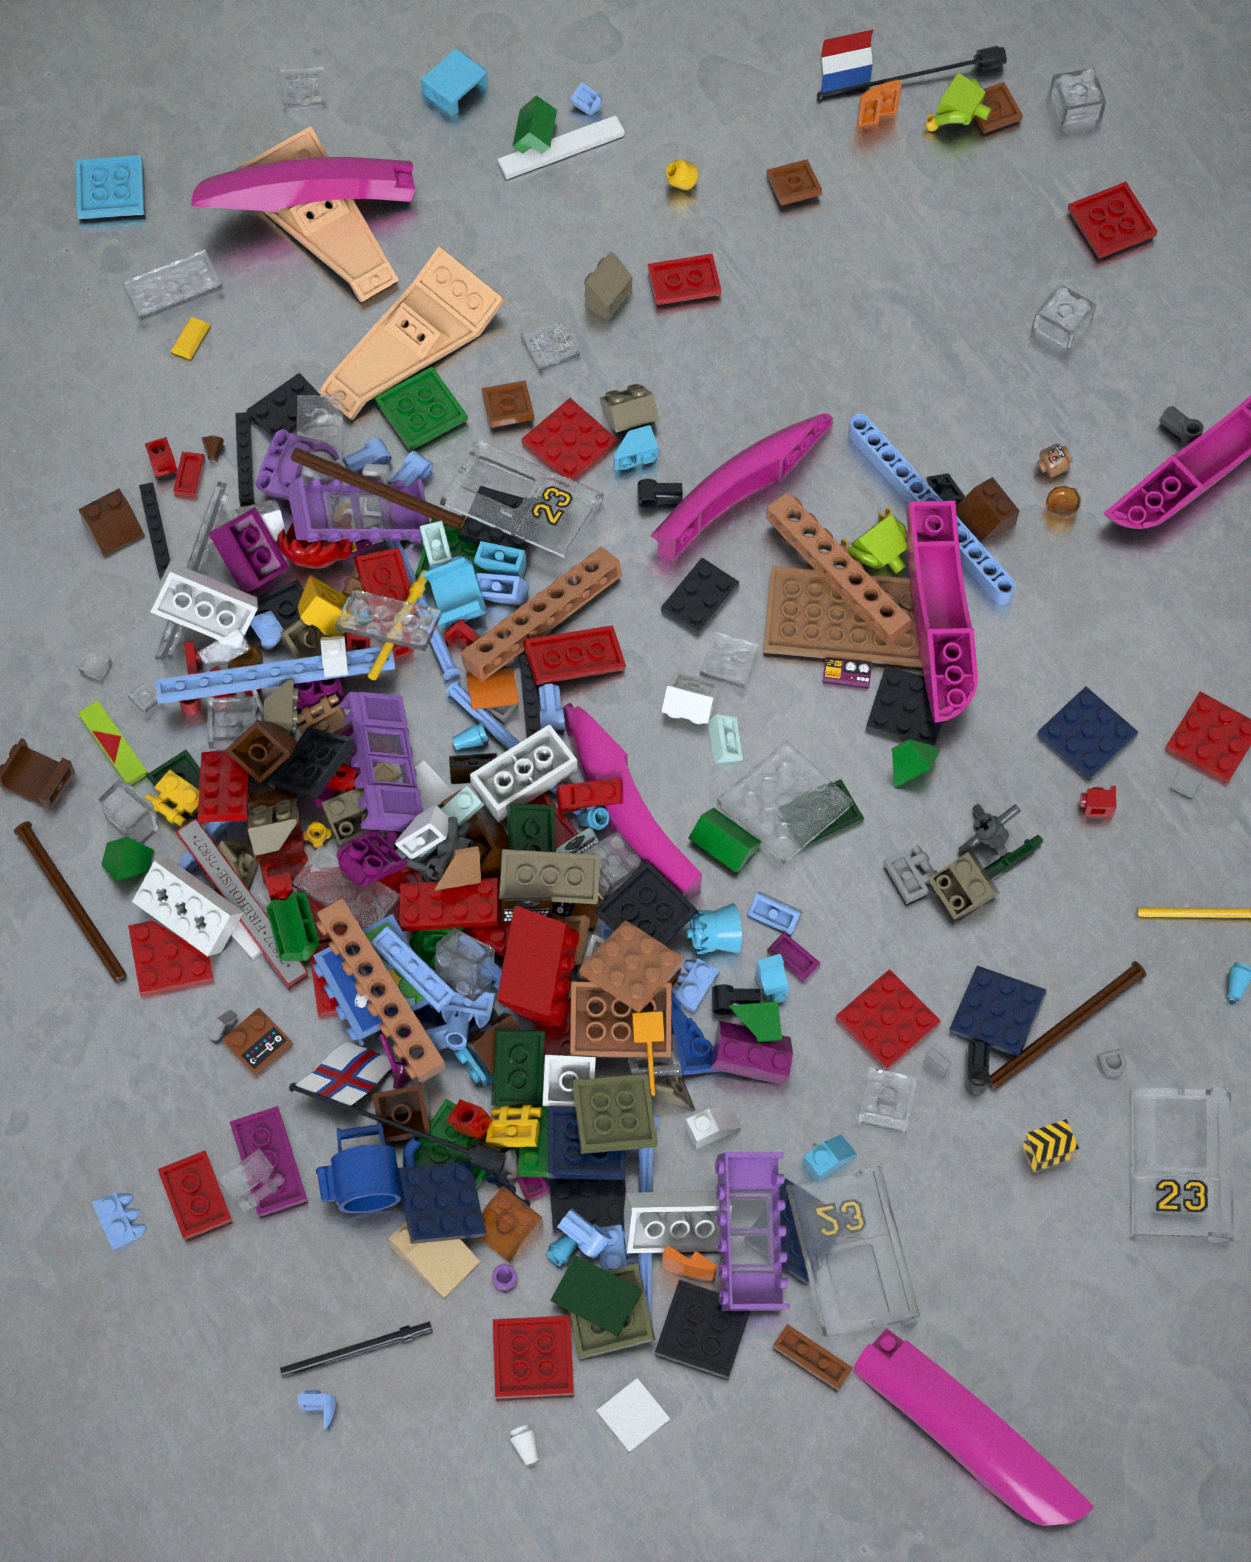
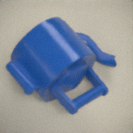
[316,1122,422,1213]

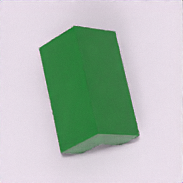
[512,95,557,154]
[688,808,762,872]
[266,892,320,961]

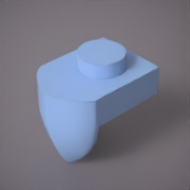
[569,82,602,115]
[250,611,284,650]
[298,1390,336,1428]

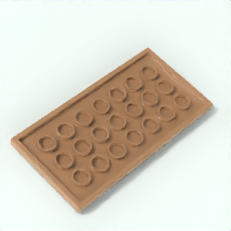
[763,566,922,668]

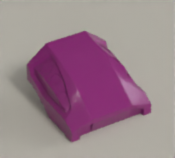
[293,677,344,709]
[336,830,408,887]

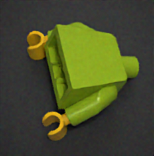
[924,73,992,132]
[841,508,907,574]

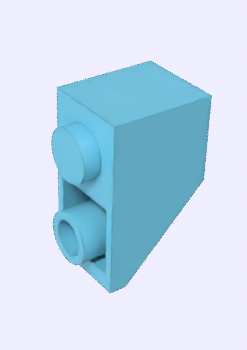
[613,425,659,470]

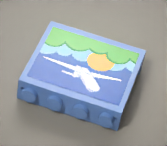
[312,914,433,1046]

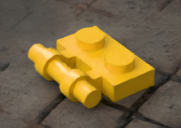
[144,770,199,827]
[486,1105,542,1147]

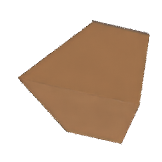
[434,846,481,891]

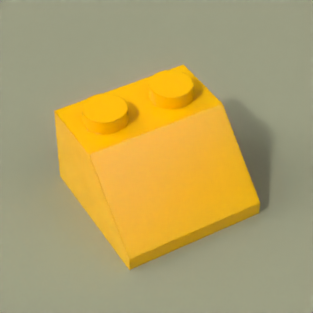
[298,575,355,637]

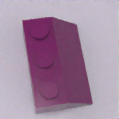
[208,507,289,593]
[710,1020,793,1085]

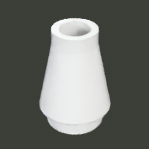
[510,1424,540,1466]

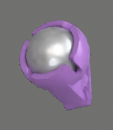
[256,429,341,500]

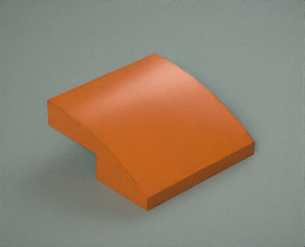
[857,80,901,126]
[466,668,519,710]
[661,1245,717,1282]

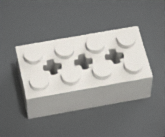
[470,724,577,822]
[132,858,244,956]

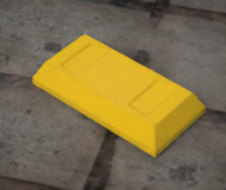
[171,317,211,360]

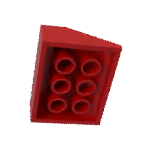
[496,906,579,1027]

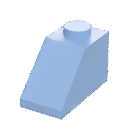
[476,573,530,606]

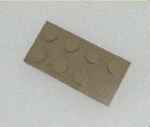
[499,849,601,904]

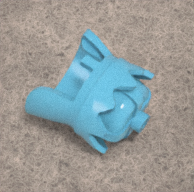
[686,903,742,954]

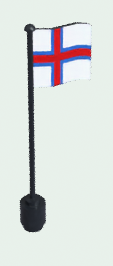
[289,1042,507,1174]

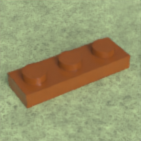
[773,1324,853,1391]

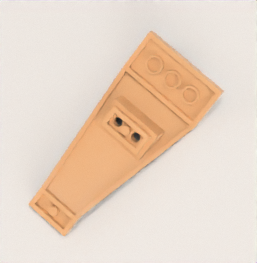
[236,126,399,303]
[318,246,506,420]

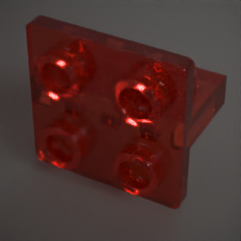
[255,829,311,886]

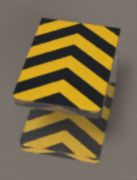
[1022,1119,1079,1172]

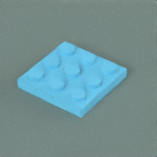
[76,155,144,219]

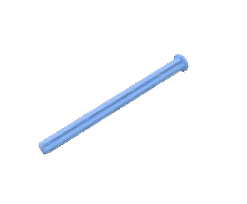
[380,523,461,680]
[446,680,587,816]
[638,1125,656,1321]

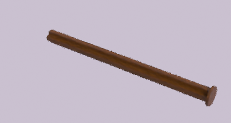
[291,448,466,532]
[14,821,126,981]
[989,961,1147,1089]

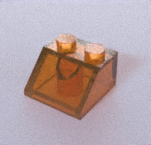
[478,1186,543,1264]

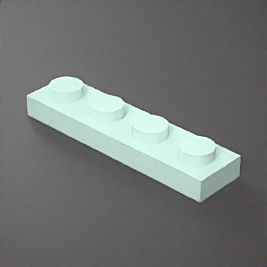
[395,786,484,862]

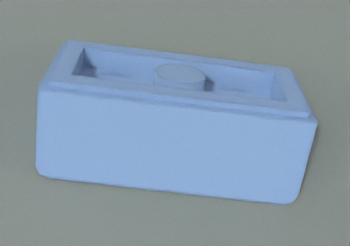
[747,891,803,935]

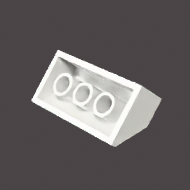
[151,561,258,648]
[623,1191,732,1253]

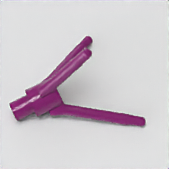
[380,1029,424,1089]

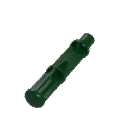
[984,835,1043,879]

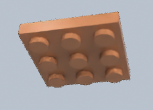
[580,920,685,1013]

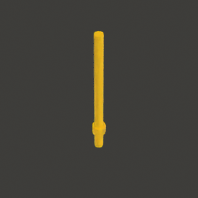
[368,570,427,680]
[1137,907,1251,918]

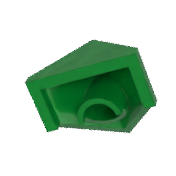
[891,739,940,788]
[101,837,155,881]
[409,928,464,971]
[729,1002,782,1042]

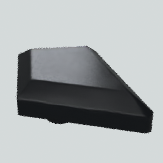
[926,473,965,502]

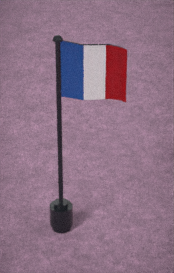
[817,29,1007,100]

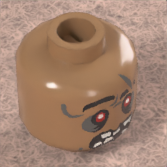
[1037,444,1073,477]

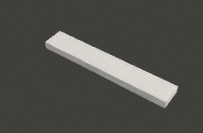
[497,115,625,180]

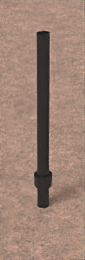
[280,1321,433,1378]

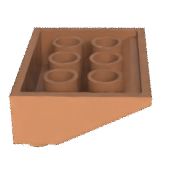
[570,982,671,1058]

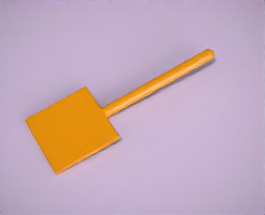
[632,1012,664,1096]

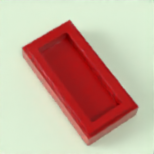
[173,451,205,498]

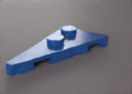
[671,995,721,1075]

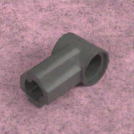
[1159,406,1204,447]

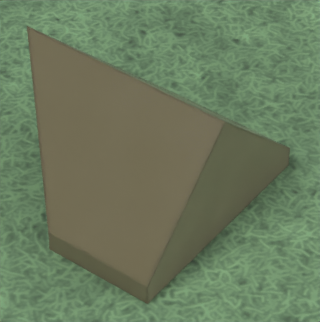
[280,619,322,659]
[219,841,263,889]
[649,1062,696,1110]

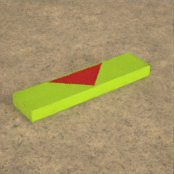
[78,700,148,787]

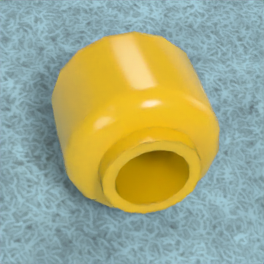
[666,159,698,190]

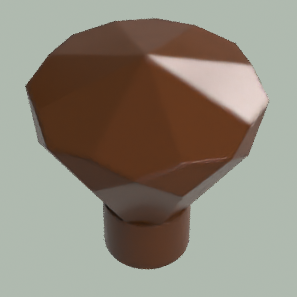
[202,435,224,460]

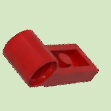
[179,641,203,715]
[557,778,623,812]

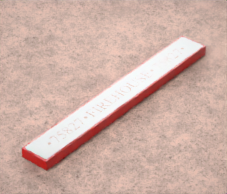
[176,818,308,988]

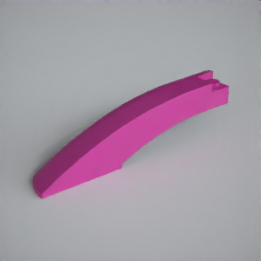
[191,157,415,212]
[1104,396,1251,529]
[651,413,833,562]
[906,501,978,723]
[562,703,702,901]
[854,1328,1094,1526]

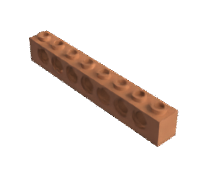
[766,492,911,646]
[460,547,622,682]
[316,898,446,1084]

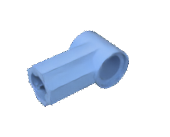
[343,438,392,473]
[388,450,433,486]
[539,684,565,730]
[422,1016,469,1052]
[557,1208,611,1259]

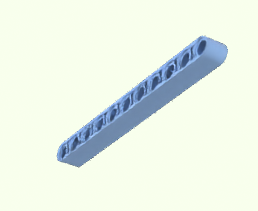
[848,414,1015,605]

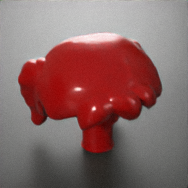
[277,513,353,569]

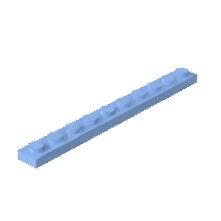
[155,646,395,704]

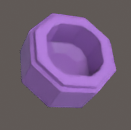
[492,1264,517,1291]

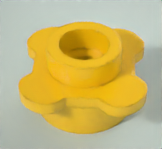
[303,821,332,848]

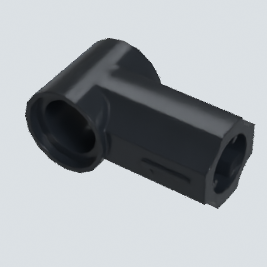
[637,479,683,509]
[712,984,761,1015]
[965,1042,990,1096]

